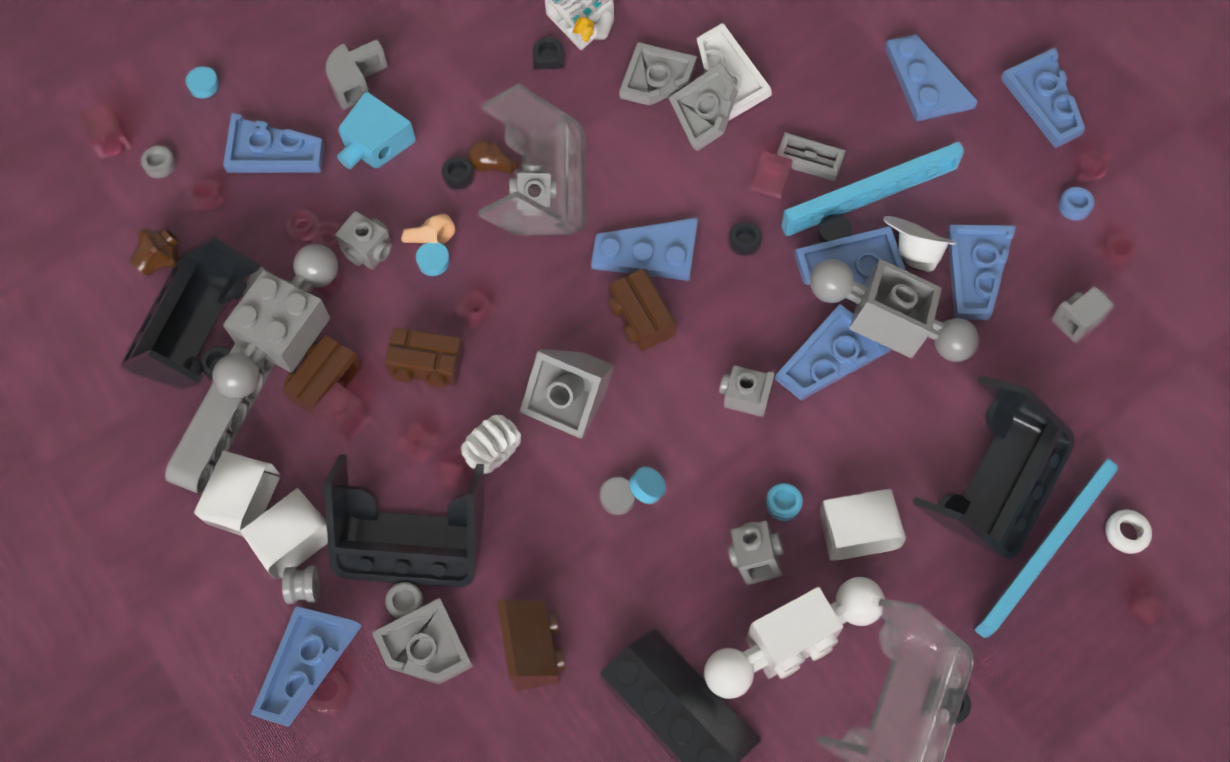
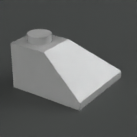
[520,349,615,439]

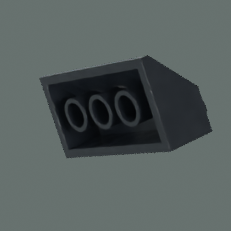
[600,629,762,762]

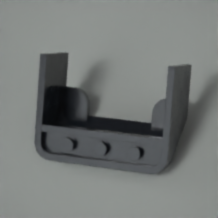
[121,236,261,390]
[912,375,1074,559]
[323,454,484,587]

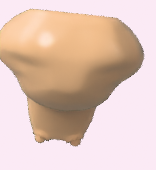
[402,214,455,245]

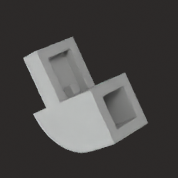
[326,40,388,110]

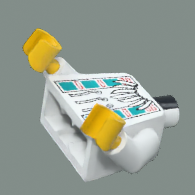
[545,0,614,50]

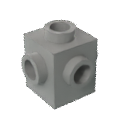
[509,164,556,212]
[335,211,392,270]
[728,521,784,585]

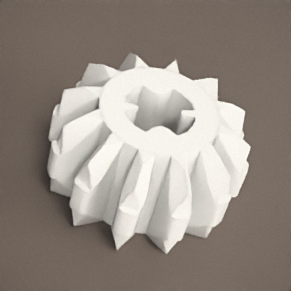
[461,415,521,473]

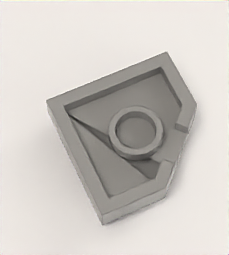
[619,42,697,106]
[669,62,738,151]
[372,598,473,684]

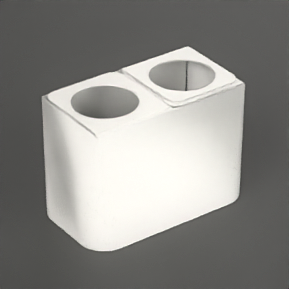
[194,451,281,537]
[240,488,328,579]
[819,489,906,561]

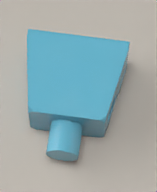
[337,91,416,169]

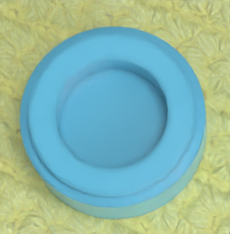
[186,67,220,98]
[416,242,450,276]
[629,467,666,504]
[766,483,803,521]

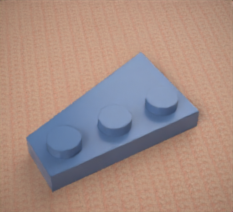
[885,34,978,122]
[1001,47,1085,148]
[223,112,325,173]
[591,218,698,281]
[947,225,1016,320]
[794,226,906,285]
[774,304,892,400]
[251,606,362,727]

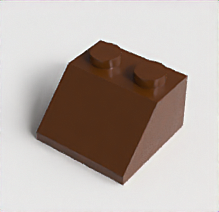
[497,599,566,691]

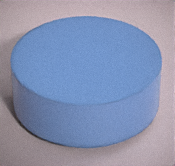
[1058,187,1094,220]

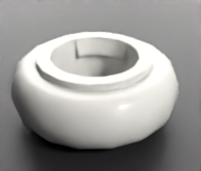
[1105,509,1152,554]

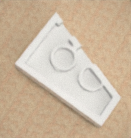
[697,23,772,121]

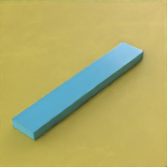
[781,142,964,236]
[974,458,1118,638]

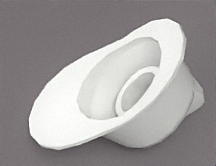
[883,216,956,272]

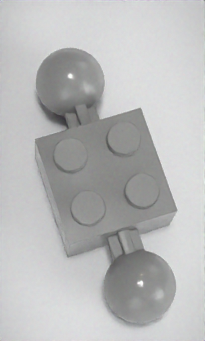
[212,244,338,399]
[810,259,979,362]

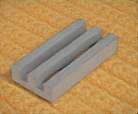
[774,132,846,182]

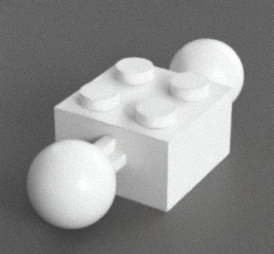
[704,577,885,699]

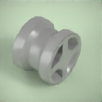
[282,566,321,604]

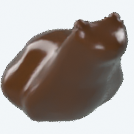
[469,140,518,174]

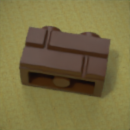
[606,269,677,352]
[385,327,465,388]
[282,335,363,420]

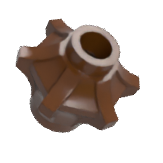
[129,227,180,277]

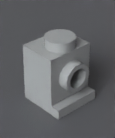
[1051,286,1115,343]
[719,365,775,417]

